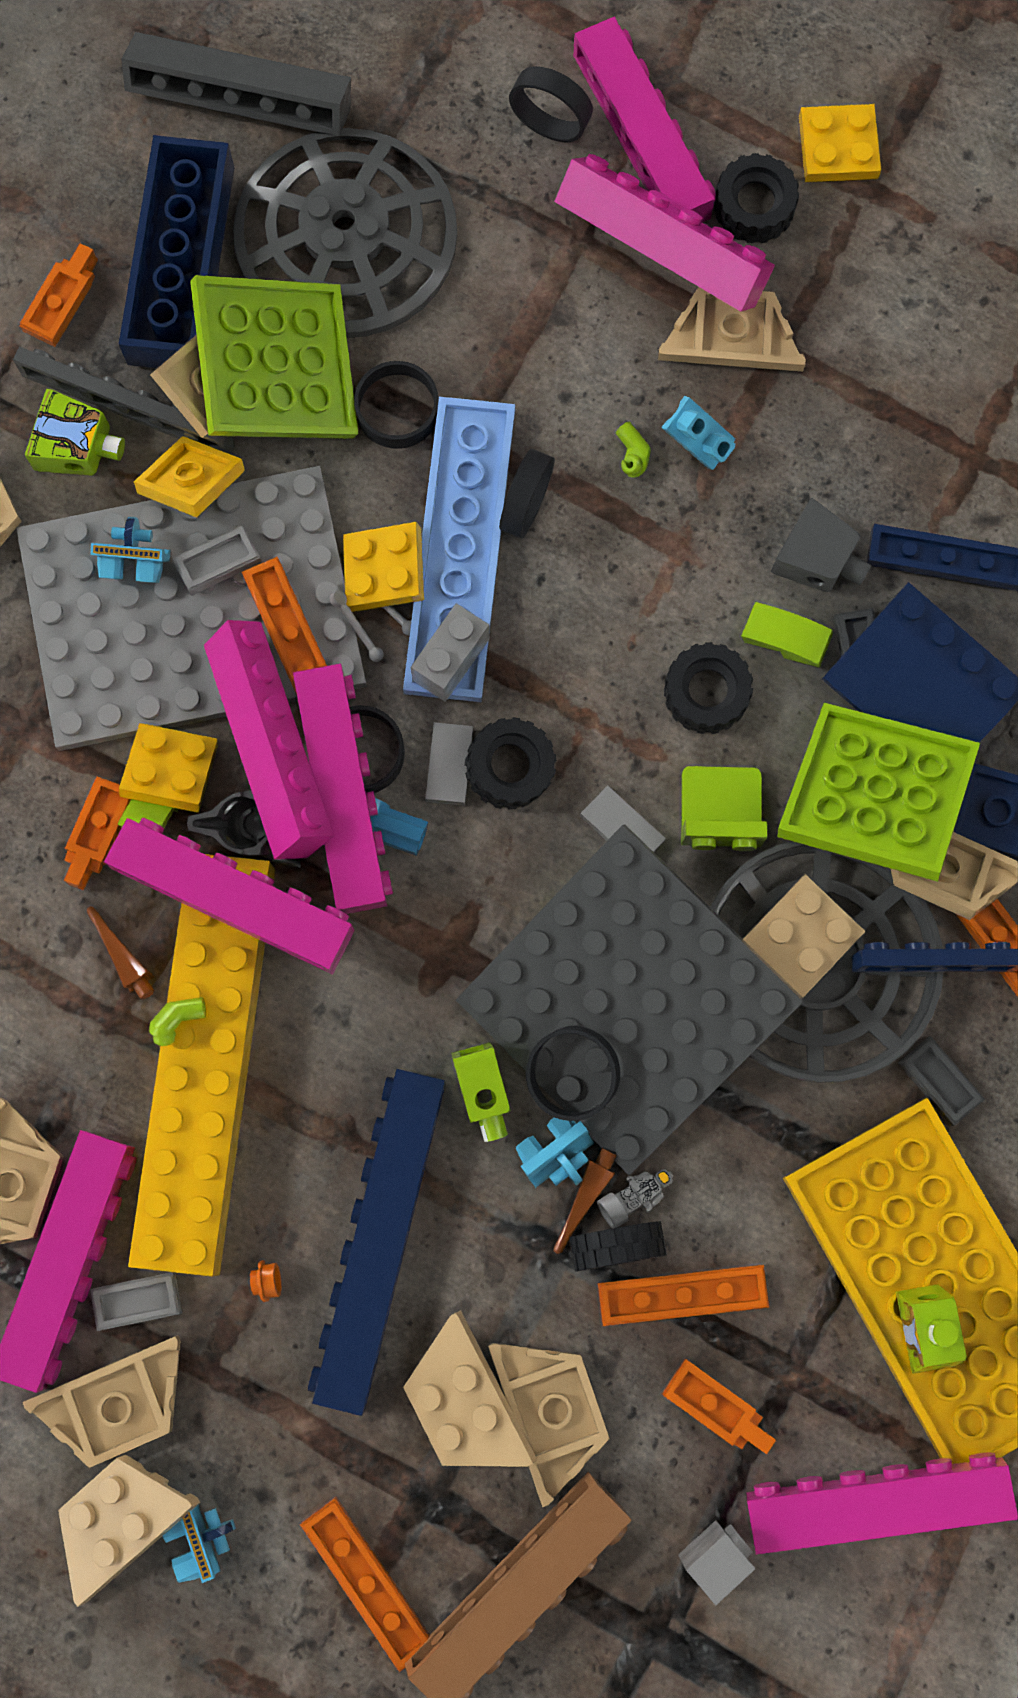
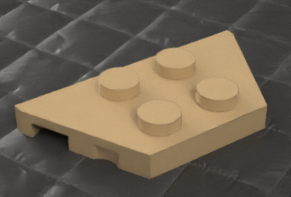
[658,287,806,372]
[891,832,1018,920]
[0,1097,64,1244]
[403,1310,537,1467]
[22,1335,181,1468]
[488,1343,610,1507]
[58,1455,201,1607]

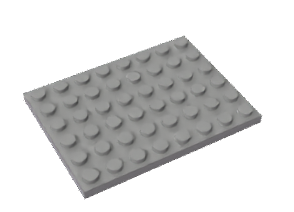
[16,466,367,751]

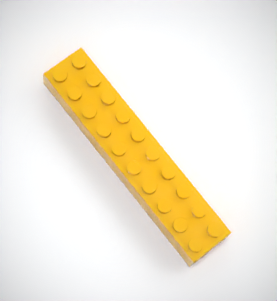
[128,854,275,1277]

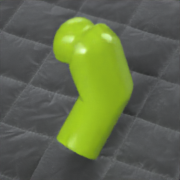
[615,421,651,478]
[149,997,206,1046]

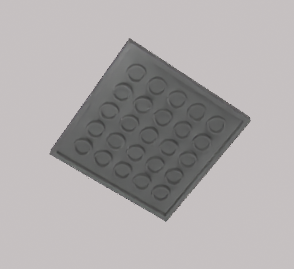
[456,824,805,1175]

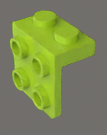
[681,766,767,851]

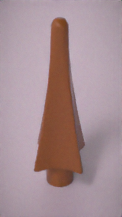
[87,906,155,1000]
[554,1148,617,1254]

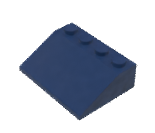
[822,582,1018,742]

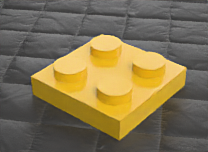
[799,104,881,182]
[134,436,245,518]
[343,522,424,612]
[119,723,218,813]

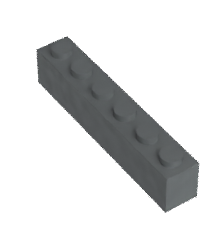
[121,32,351,136]

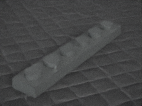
[13,346,235,454]

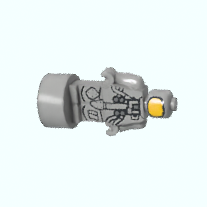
[596,1169,673,1228]

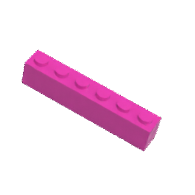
[573,16,716,222]
[554,154,775,312]
[204,620,334,860]
[293,663,393,914]
[104,818,355,975]
[0,1130,137,1393]
[746,1452,1018,1555]

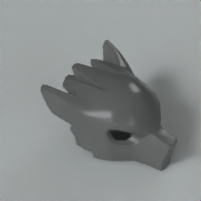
[187,790,301,868]

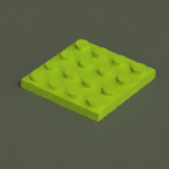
[190,275,358,439]
[777,703,980,882]

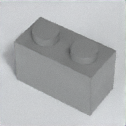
[410,603,490,702]
[678,1520,755,1606]

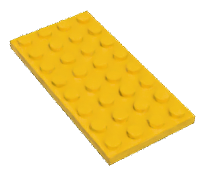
[783,1098,1018,1464]

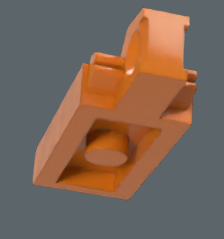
[19,243,98,347]
[64,776,131,891]
[661,1359,776,1454]

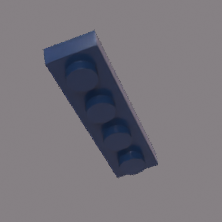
[866,524,1018,591]
[852,942,1018,972]

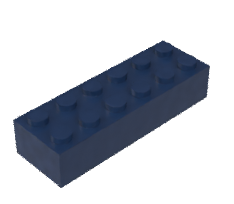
[119,135,235,368]

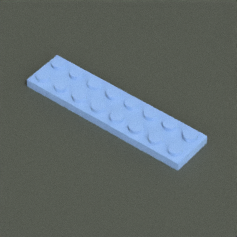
[403,396,515,702]

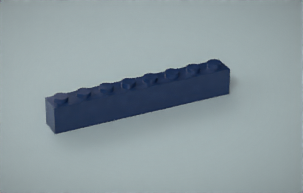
[308,1069,446,1416]

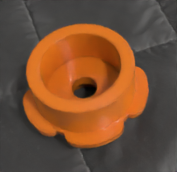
[250,1260,282,1302]

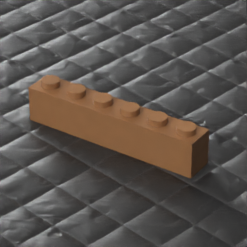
[405,1472,632,1698]

